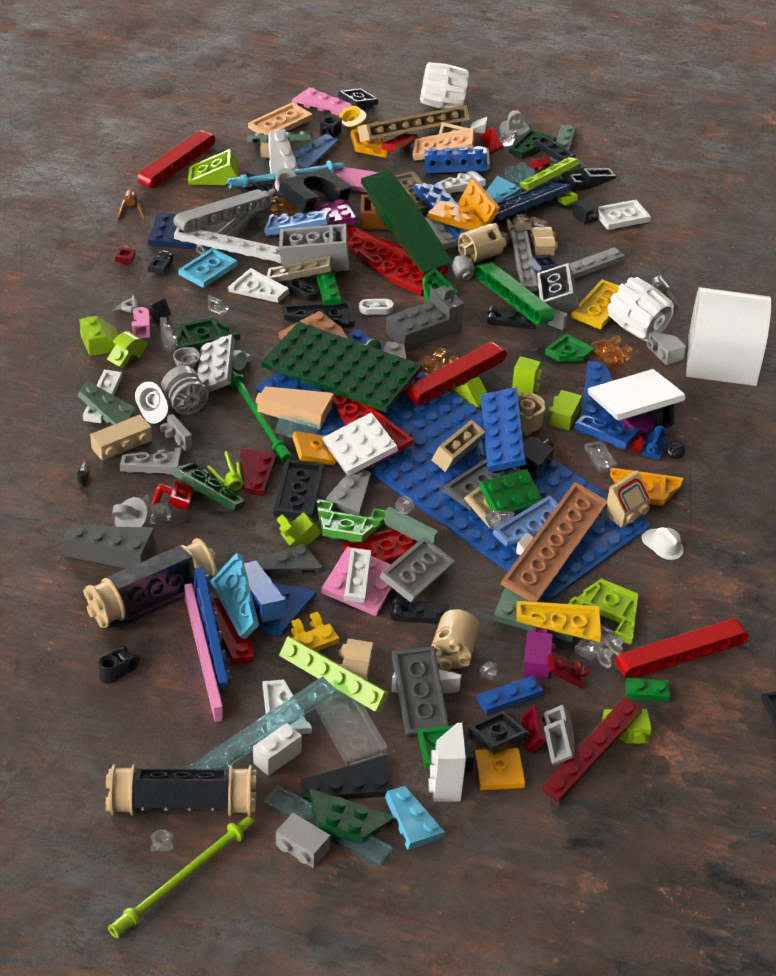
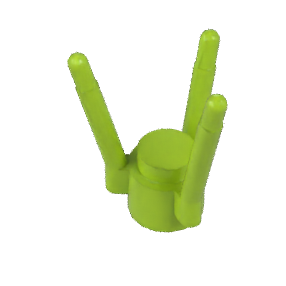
[207,451,244,491]

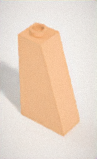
[256,387,333,430]

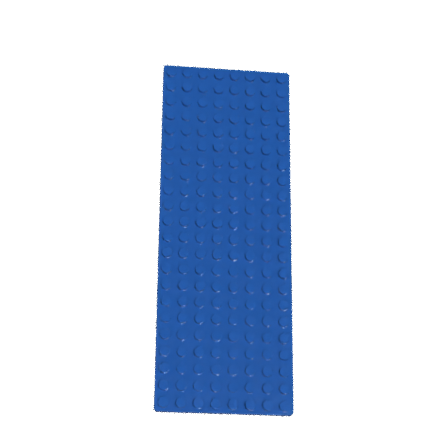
[255,329,650,601]

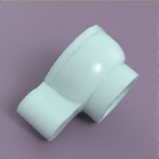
[232,350,253,370]

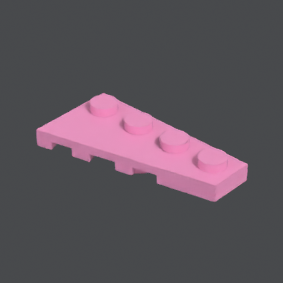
[292,87,352,115]

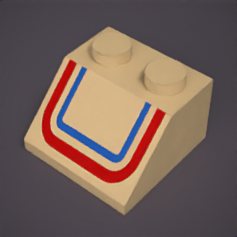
[605,471,650,528]

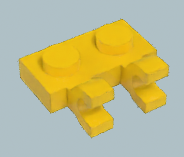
[291,611,339,651]

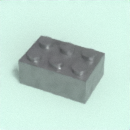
[537,263,579,313]

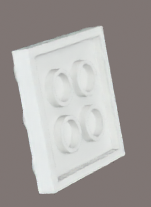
[323,413,398,476]

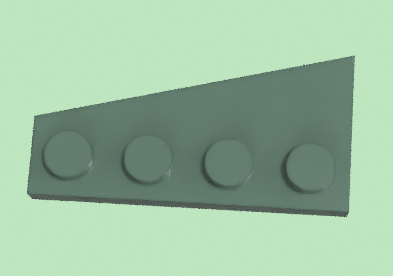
[247,131,313,143]

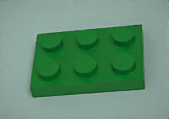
[478,469,543,518]

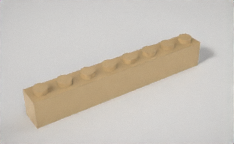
[357,105,469,142]

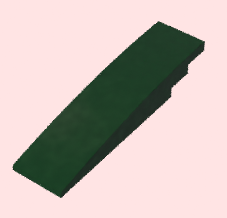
[361,169,452,275]

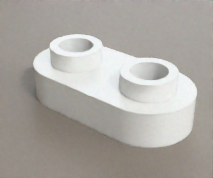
[359,299,393,315]

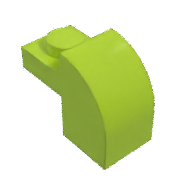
[107,331,148,369]
[276,512,322,547]

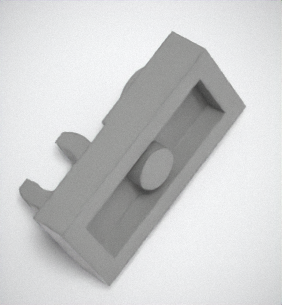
[160,414,192,451]

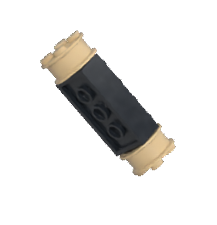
[83,538,218,628]
[106,764,256,816]

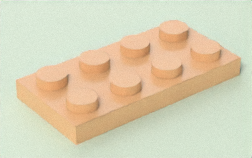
[248,102,313,135]
[413,127,475,160]

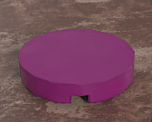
[622,412,654,435]

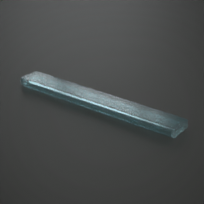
[184,676,337,769]

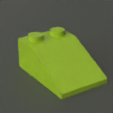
[188,149,239,185]

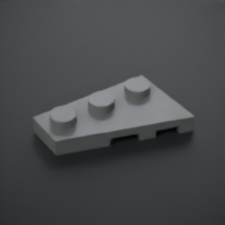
[120,447,182,475]

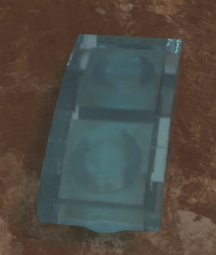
[275,415,317,438]

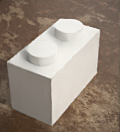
[253,723,302,776]

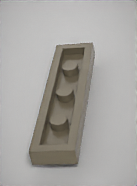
[267,256,333,283]

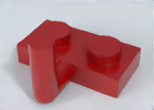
[151,481,193,509]

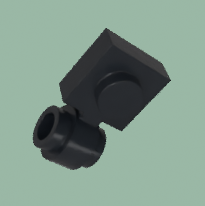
[148,250,173,275]

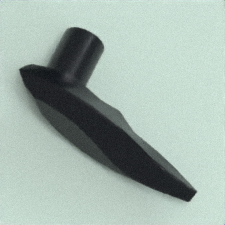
[77,461,89,487]

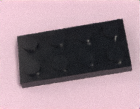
[274,459,324,519]

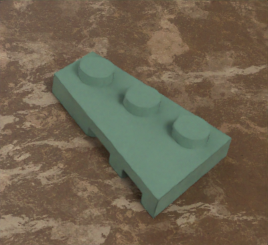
[77,380,135,425]

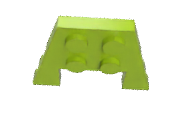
[568,579,638,645]

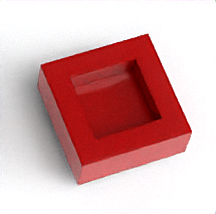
[530,157,551,171]

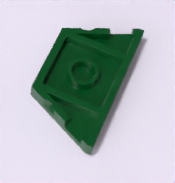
[175,317,240,351]
[308,789,394,844]

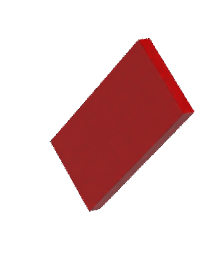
[342,529,418,564]

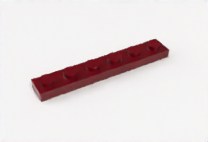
[542,697,642,803]

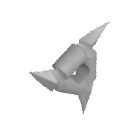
[112,294,138,313]

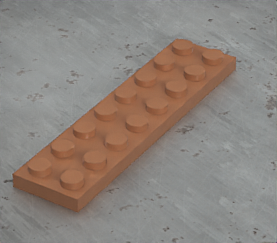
[501,482,607,602]

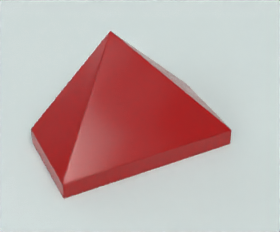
[480,126,504,155]

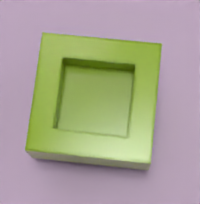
[557,191,578,206]

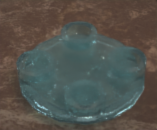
[505,162,535,182]

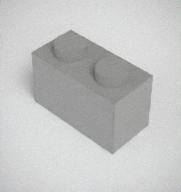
[276,813,330,868]

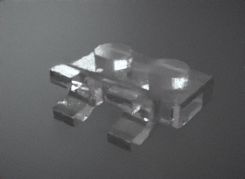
[574,625,624,668]

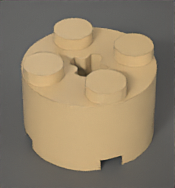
[518,393,545,435]

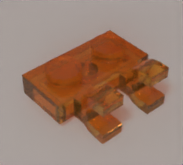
[270,196,300,217]
[590,335,632,368]
[417,347,459,375]

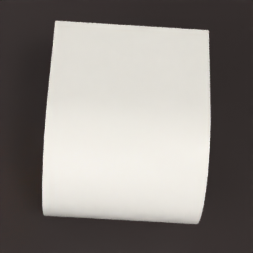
[686,287,771,386]

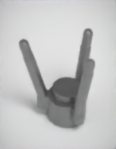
[652,275,678,306]

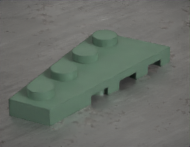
[493,588,574,642]

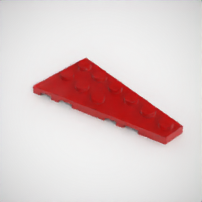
[328,392,413,468]

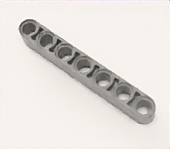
[173,189,272,233]

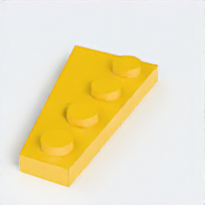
[516,601,601,642]

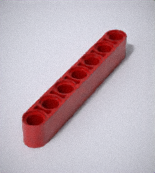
[137,130,215,189]
[405,342,507,406]
[614,618,749,679]

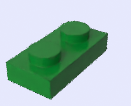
[625,677,670,702]

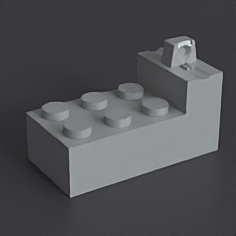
[279,224,350,272]

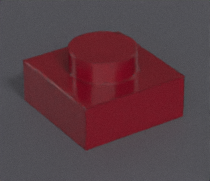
[115,247,136,264]

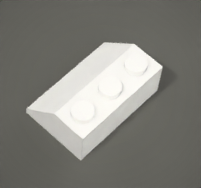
[428,723,466,802]

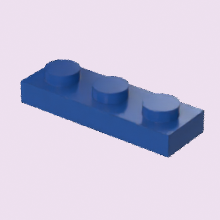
[476,676,544,715]

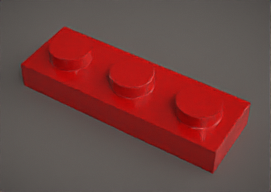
[381,133,418,152]

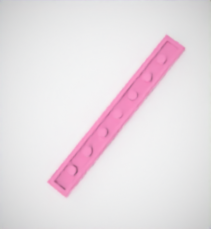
[184,583,223,722]

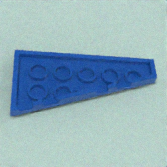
[194,567,231,692]

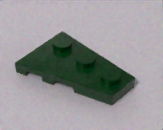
[509,128,557,158]

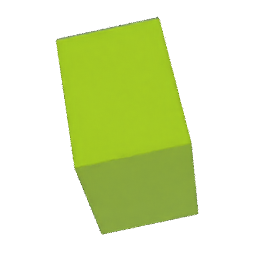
[452,377,487,409]

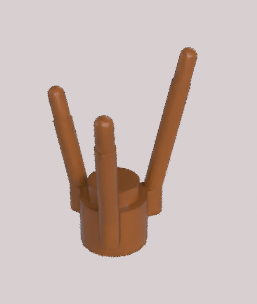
[117,189,146,221]

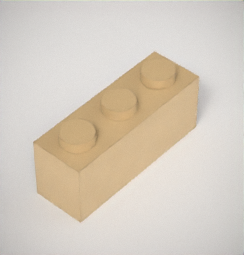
[90,415,152,461]
[432,420,485,472]

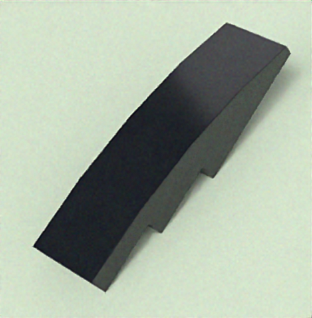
[553,168,616,192]

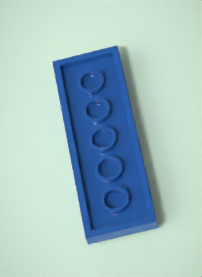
[413,183,469,242]
[481,387,526,472]

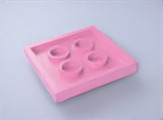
[321,546,393,616]

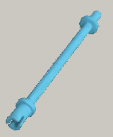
[227,160,345,189]

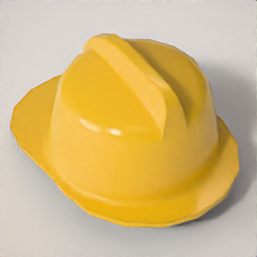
[339,106,367,130]

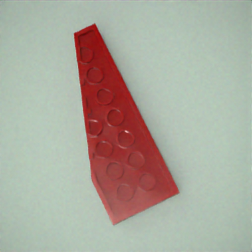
[347,225,448,295]

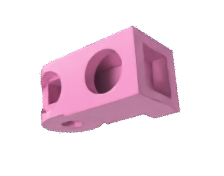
[132,307,150,338]

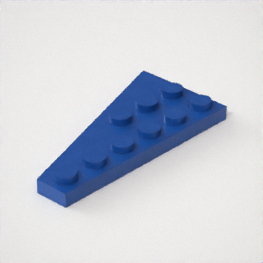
[578,361,625,435]

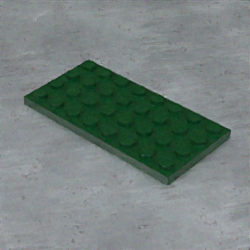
[261,321,422,413]

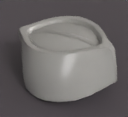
[173,347,200,369]

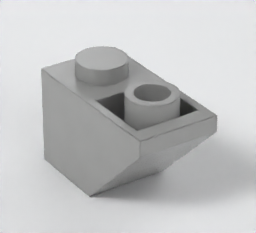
[647,331,686,365]

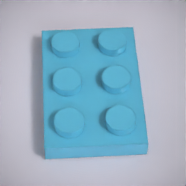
[179,248,238,288]

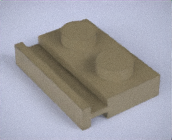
[505,213,532,230]

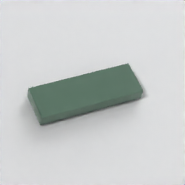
[385,507,438,546]

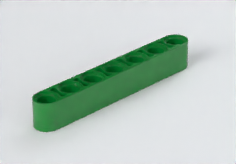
[475,262,554,325]

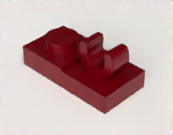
[547,652,590,689]
[521,705,547,753]

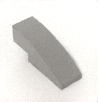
[543,705,575,765]

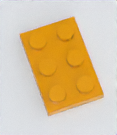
[457,179,500,225]

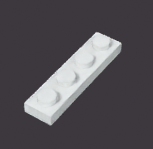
[83,370,122,423]

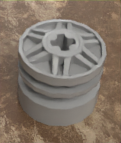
[161,366,208,415]

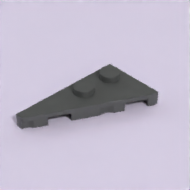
[257,543,322,575]

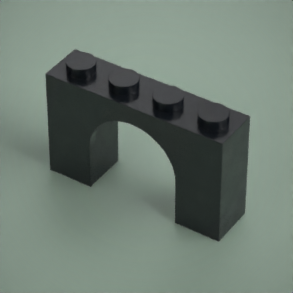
[278,167,352,213]

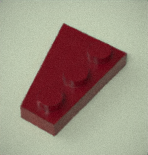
[240,448,277,496]

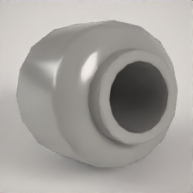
[451,255,475,280]

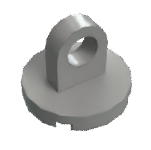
[499,110,529,140]
[112,497,151,527]

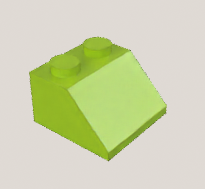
[79,316,118,356]

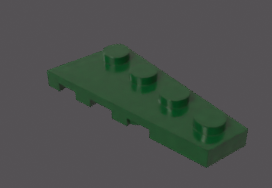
[172,461,246,511]

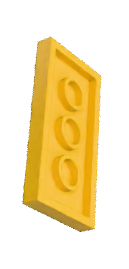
[571,279,619,329]

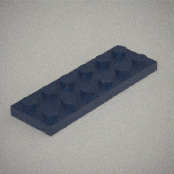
[494,182,571,221]

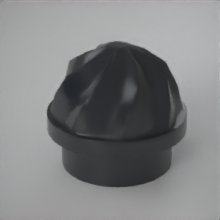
[667,440,685,459]

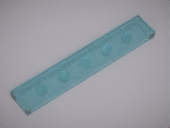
[265,785,393,868]

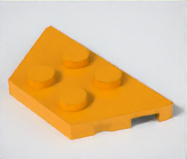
[350,121,388,158]
[426,201,484,230]
[610,468,683,506]

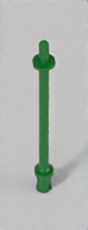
[230,369,293,463]

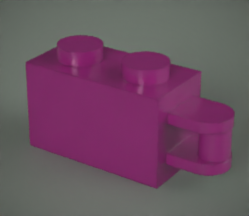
[523,626,556,679]

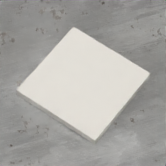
[588,369,685,421]

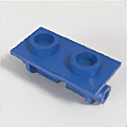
[641,425,669,460]

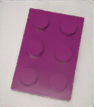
[315,199,356,225]

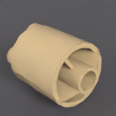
[458,223,506,264]
[431,609,481,671]

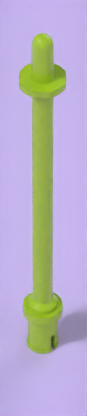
[108,816,254,938]

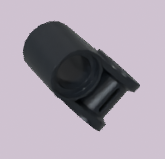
[99,645,140,684]

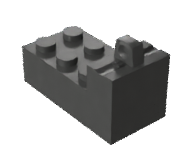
[385,285,464,351]

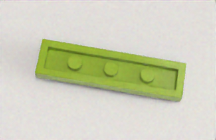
[519,157,579,190]

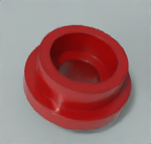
[629,436,646,452]

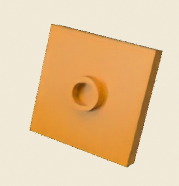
[292,431,337,465]
[474,748,525,790]

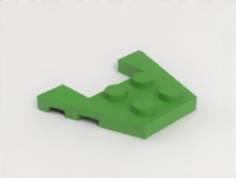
[316,499,385,542]

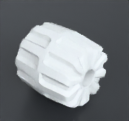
[420,62,469,109]
[607,277,674,341]

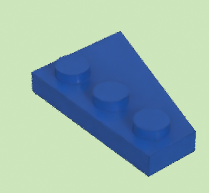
[575,415,640,449]
[261,584,316,637]

